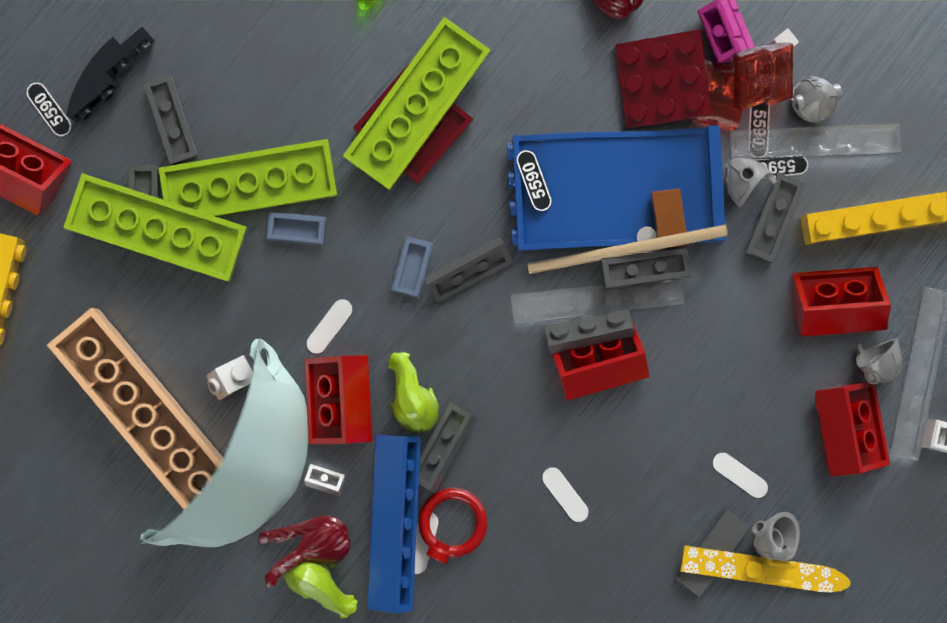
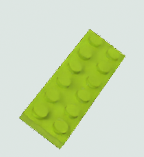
[343,17,491,191]
[158,139,338,217]
[63,173,248,282]

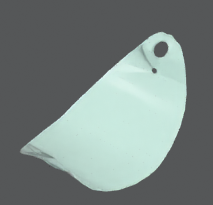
[140,339,308,547]

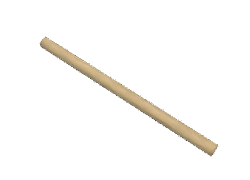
[527,225,728,274]

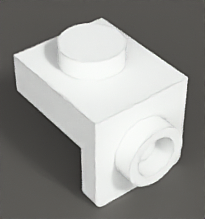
[206,355,253,401]

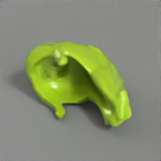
[388,352,439,433]
[283,561,358,619]

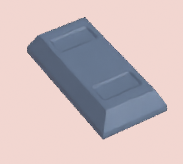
[266,211,326,246]
[391,236,433,298]

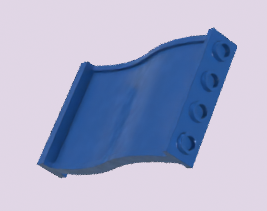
[507,125,726,252]

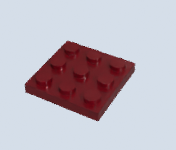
[615,29,713,130]
[353,63,473,185]

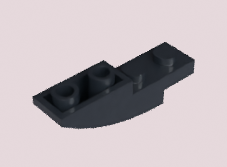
[66,27,155,123]

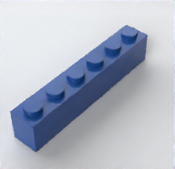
[367,435,421,613]

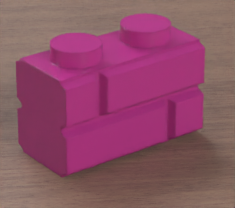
[697,0,756,63]

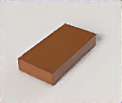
[650,188,688,250]

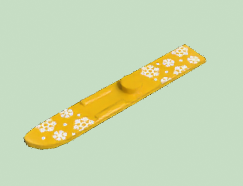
[680,545,851,592]

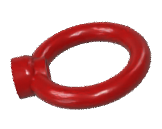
[419,488,487,564]

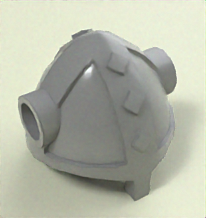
[790,76,843,125]
[725,157,777,209]
[854,338,902,385]
[752,512,800,561]

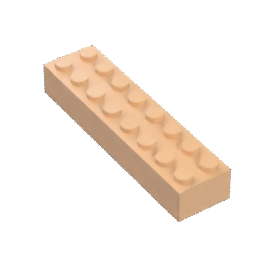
[47,308,224,510]

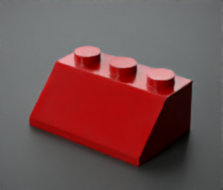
[0,124,72,216]
[792,267,891,336]
[552,321,650,401]
[305,355,372,444]
[815,381,890,477]

